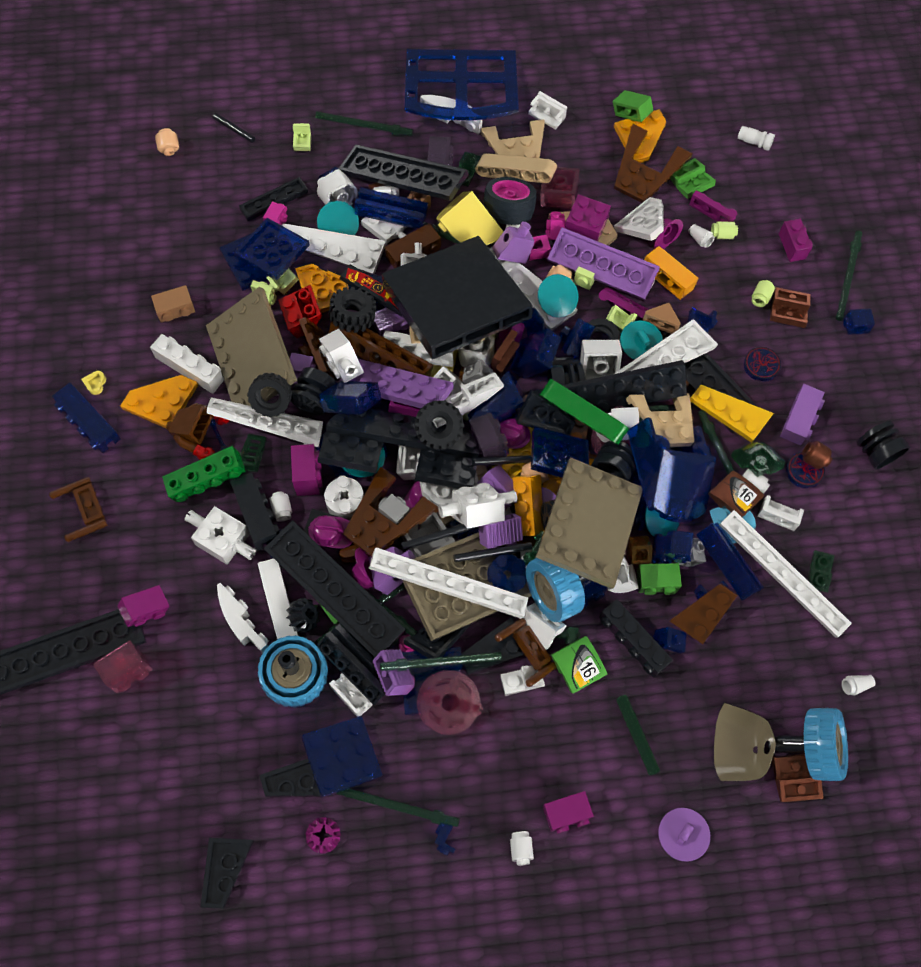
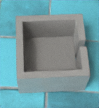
[401,512,455,558]

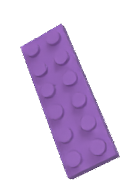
[547,227,660,301]
[338,359,454,408]

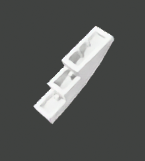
[383,331,454,367]
[433,372,504,428]
[258,558,298,639]

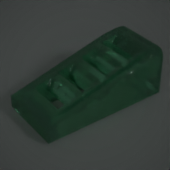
[240,434,267,472]

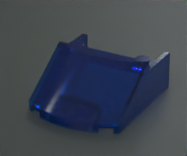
[627,417,717,523]

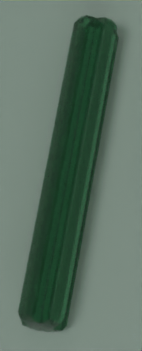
[617,695,660,776]

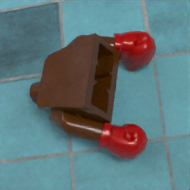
[166,403,230,460]

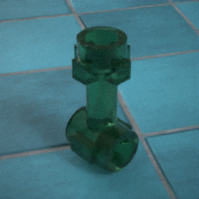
[523,531,544,566]
[555,627,580,644]

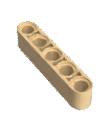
[475,154,557,183]

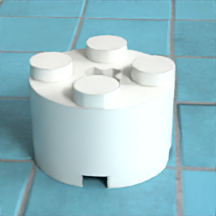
[317,169,358,205]
[458,335,495,367]
[324,476,364,520]

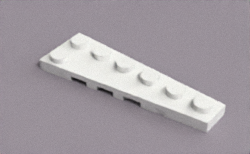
[277,223,386,275]
[490,247,578,332]
[615,319,718,374]
[207,398,323,447]

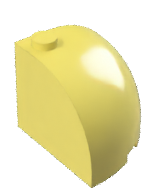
[436,191,504,245]

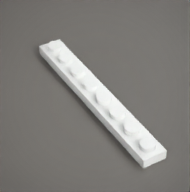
[719,510,852,638]
[369,548,528,619]

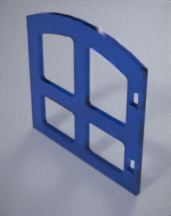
[404,49,519,121]

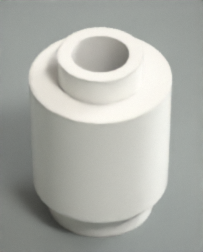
[743,468,770,494]
[269,491,292,522]
[510,831,534,866]

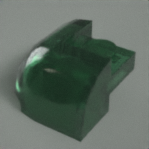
[731,442,785,477]

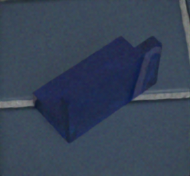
[561,318,595,359]

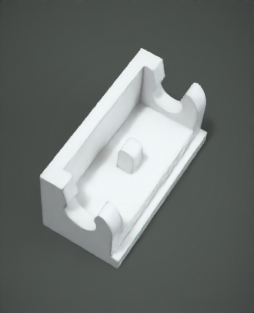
[528,91,567,130]
[396,445,421,480]
[757,495,804,531]
[329,673,373,718]

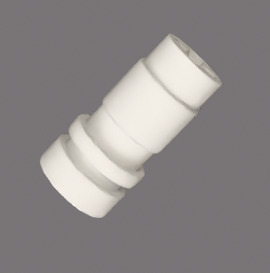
[737,126,775,151]

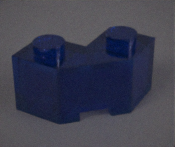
[651,530,694,564]

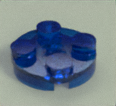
[487,554,527,593]

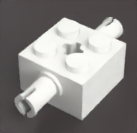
[319,329,364,383]
[438,483,517,528]
[185,506,256,565]

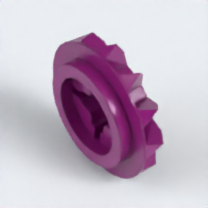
[306,817,340,854]

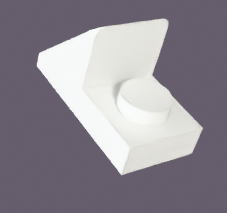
[500,666,545,696]

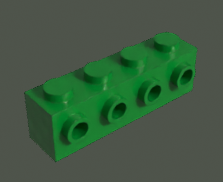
[162,446,246,502]

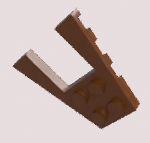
[614,124,693,203]
[343,467,439,557]

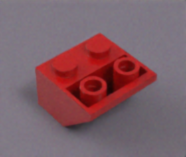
[278,285,322,338]

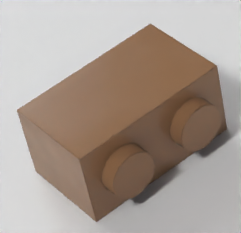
[151,285,195,323]

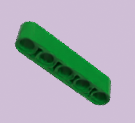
[540,379,629,445]

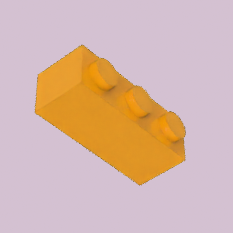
[644,246,699,300]
[513,474,544,536]

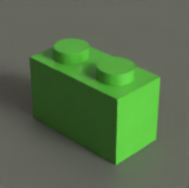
[612,90,653,122]
[636,563,682,595]

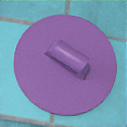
[658,808,710,861]

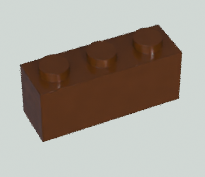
[385,223,441,269]

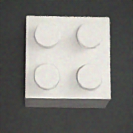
[580,340,622,380]

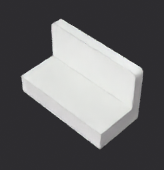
[523,603,566,649]

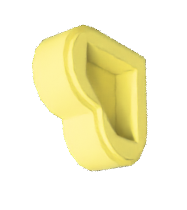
[81,371,106,395]

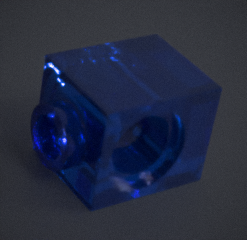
[843,309,875,335]

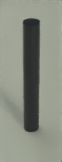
[213,113,255,143]

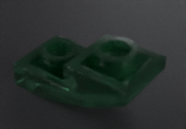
[458,152,481,187]
[808,550,835,593]

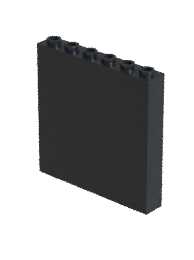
[382,236,533,360]

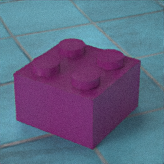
[565,194,611,241]
[291,444,323,496]

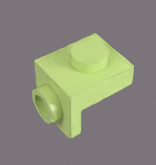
[293,123,311,151]
[266,266,299,294]
[574,267,595,290]
[251,280,276,307]
[606,305,637,333]

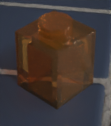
[628,536,652,564]

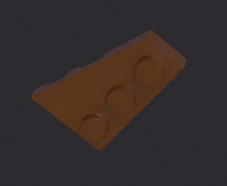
[299,317,336,378]
[669,583,738,644]

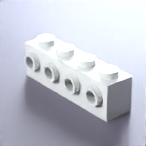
[150,334,224,394]

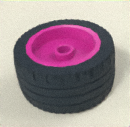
[483,177,536,225]

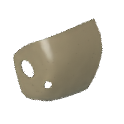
[714,703,776,781]

